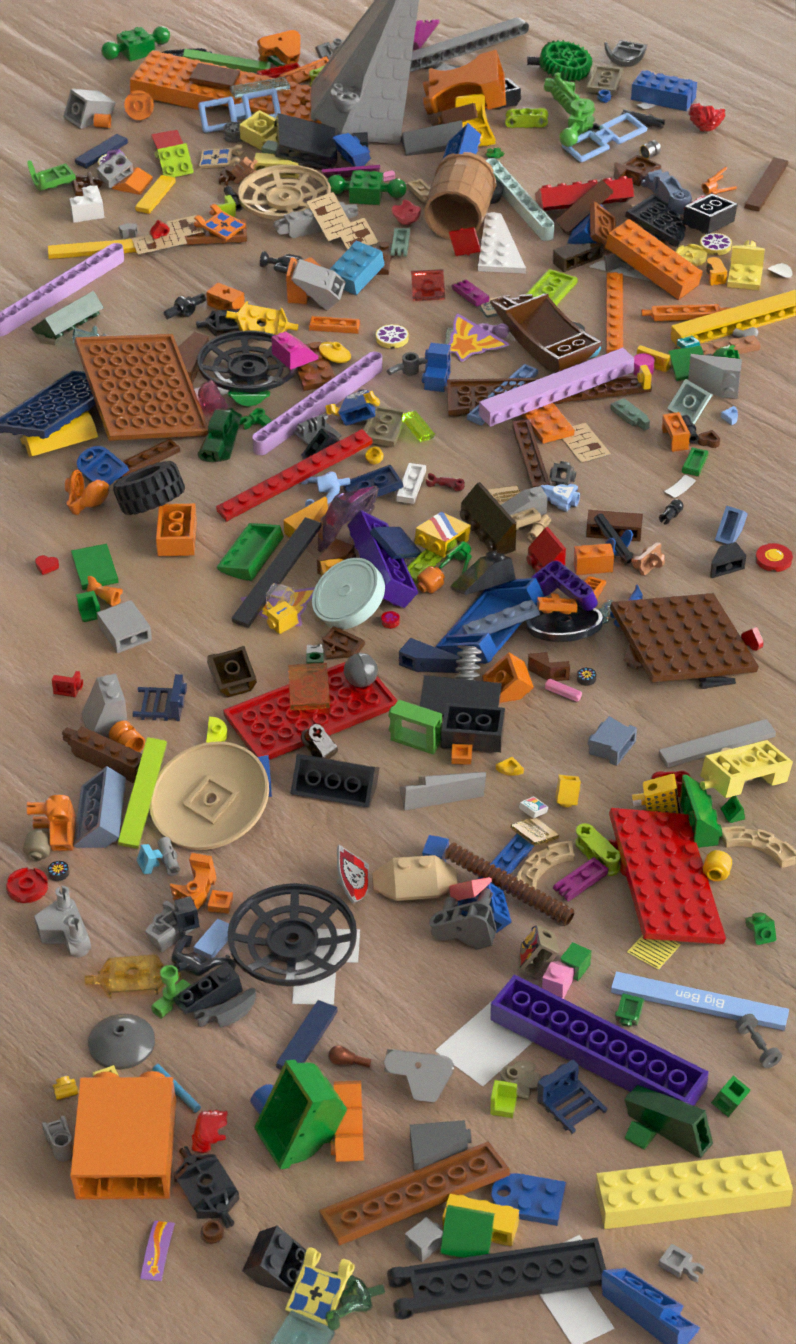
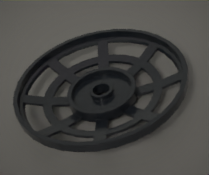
[198,330,298,393]
[227,883,357,986]

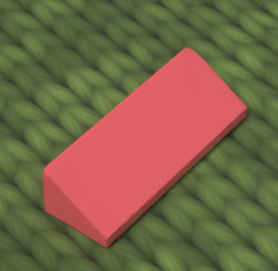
[449,877,492,901]

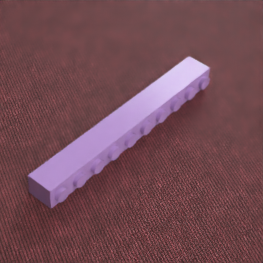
[479,348,634,426]

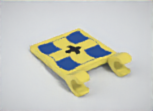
[285,1247,355,1326]

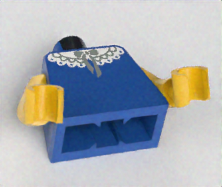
[325,389,380,426]

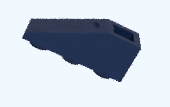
[399,638,461,673]

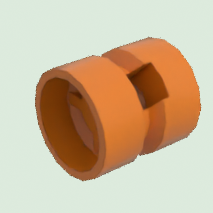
[109,720,145,752]

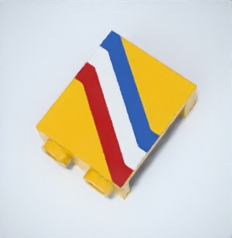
[414,512,471,557]

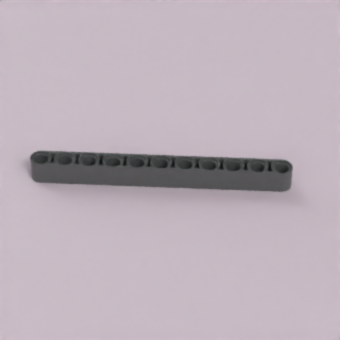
[410,17,529,71]

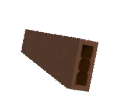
[178,332,209,384]

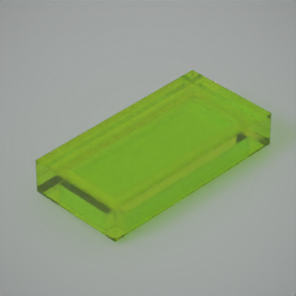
[401,410,435,442]

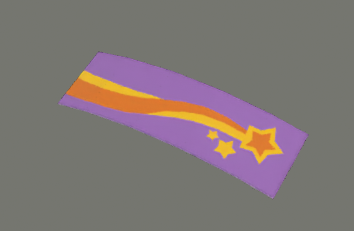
[140,1221,175,1281]

